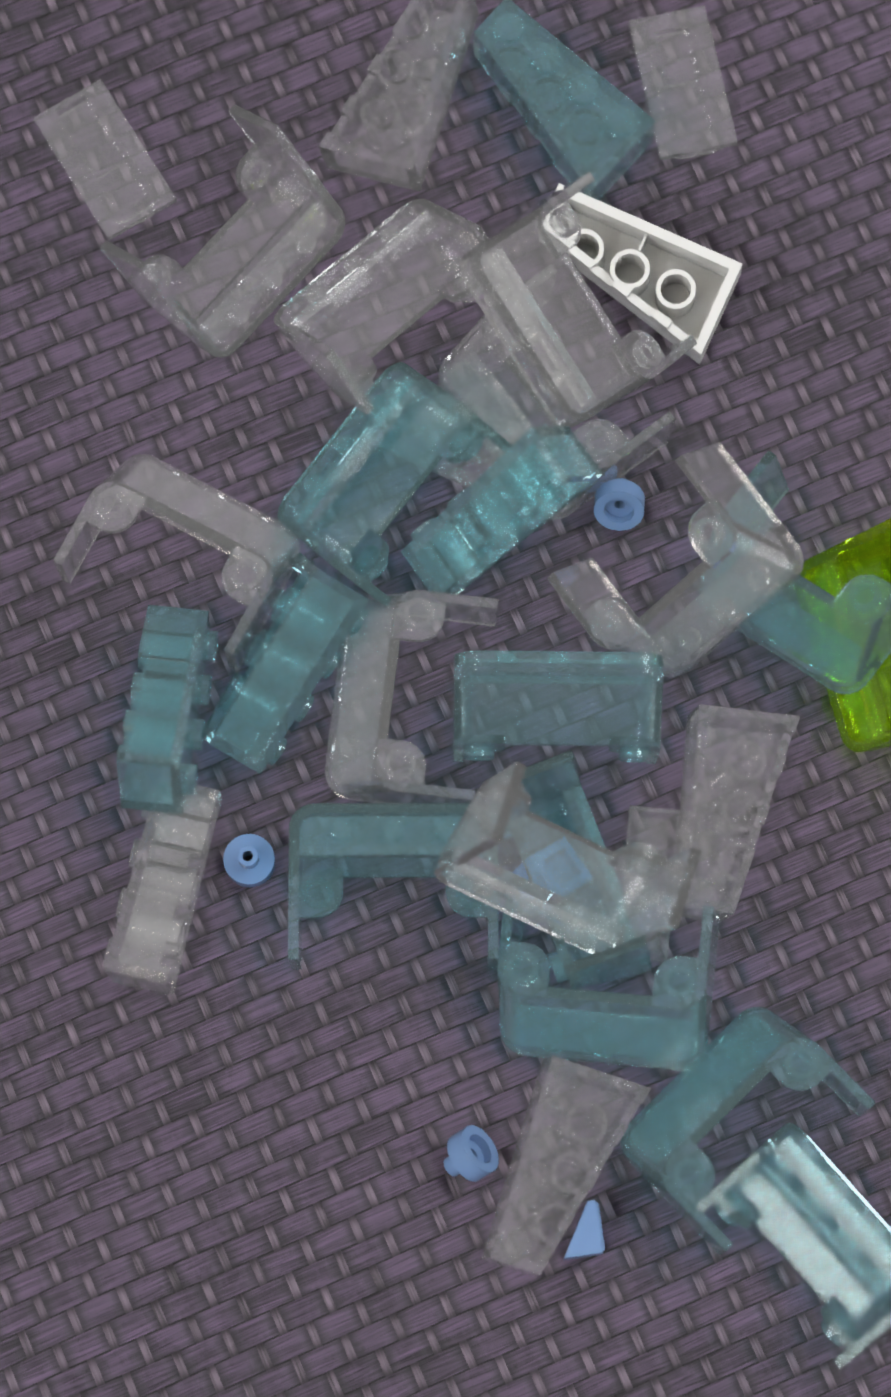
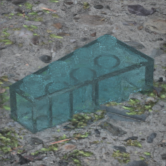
[474,0,656,200]
[401,424,603,600]
[202,552,369,774]
[116,605,218,814]

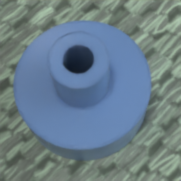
[594,478,645,531]
[223,834,275,887]
[444,1125,499,1182]

